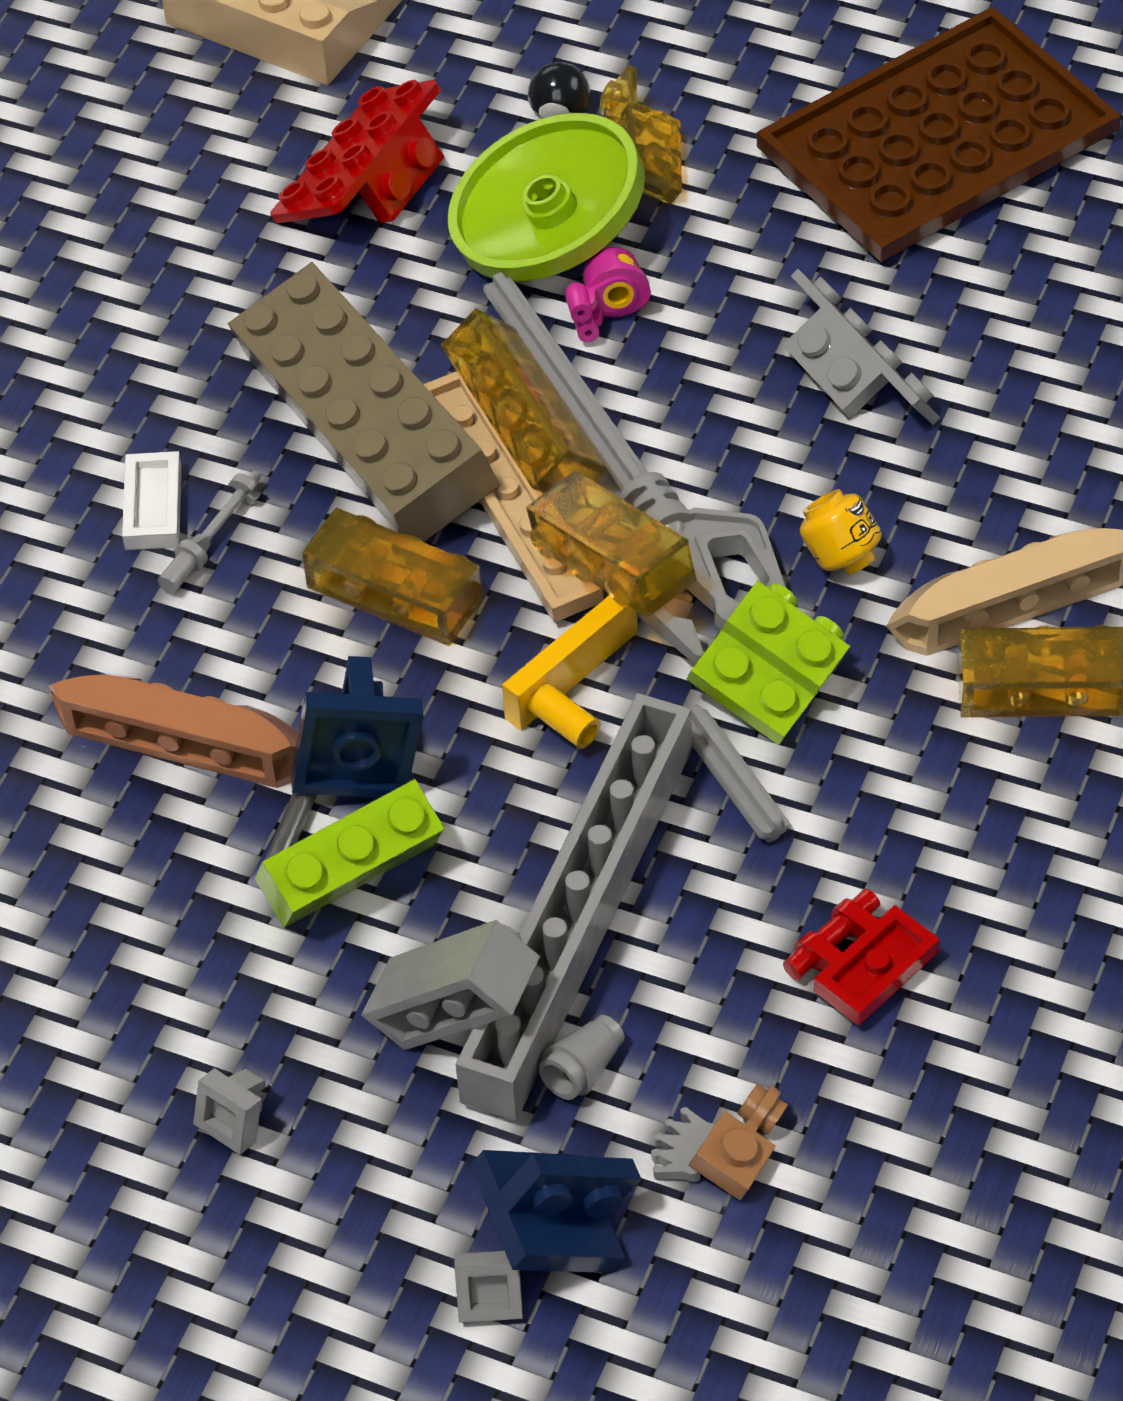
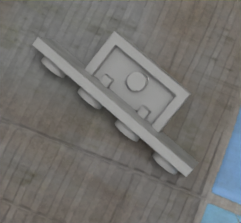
[783,269,941,425]

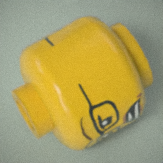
[800,489,882,575]

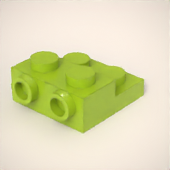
[686,580,850,745]

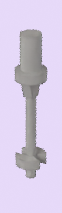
[158,471,261,593]

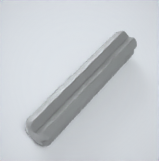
[689,705,789,843]

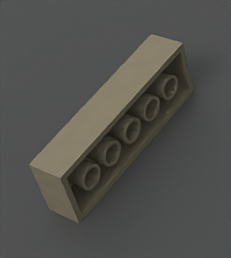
[227,262,500,550]

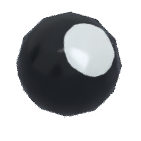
[528,62,590,119]

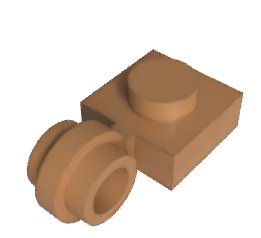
[688,1083,788,1200]

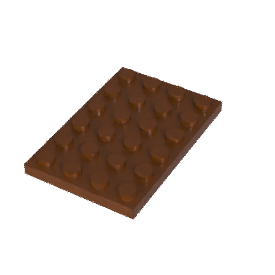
[757,6,1121,262]

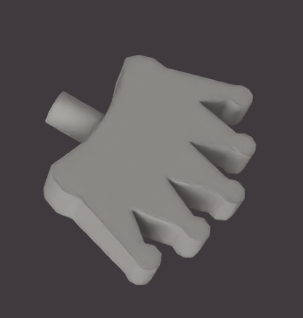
[651,1107,715,1182]

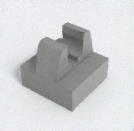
[193,1068,266,1155]
[454,1251,523,1323]

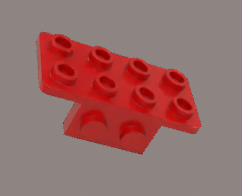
[270,80,445,223]

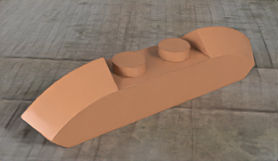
[48,674,298,788]

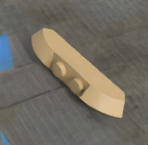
[886,528,1123,656]

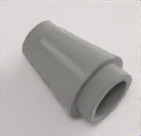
[539,1015,625,1100]

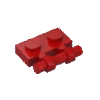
[783,888,940,1026]

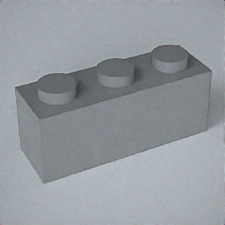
[361,920,540,1050]

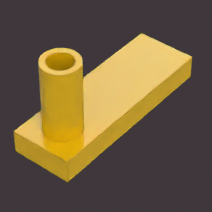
[502,586,638,749]

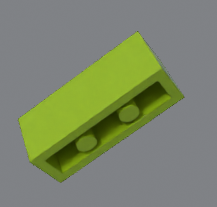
[255,779,445,928]

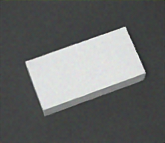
[122,451,182,550]

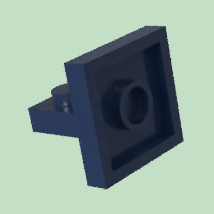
[291,656,423,798]
[471,1150,641,1273]

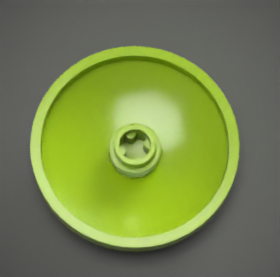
[448,113,645,282]

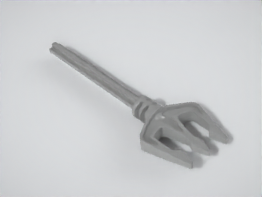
[483,272,786,664]

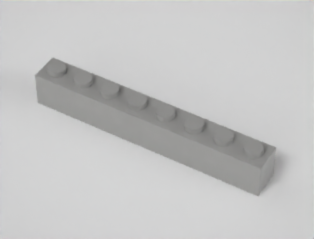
[455,693,692,1122]

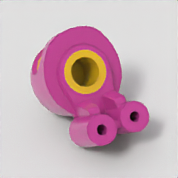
[565,246,651,342]

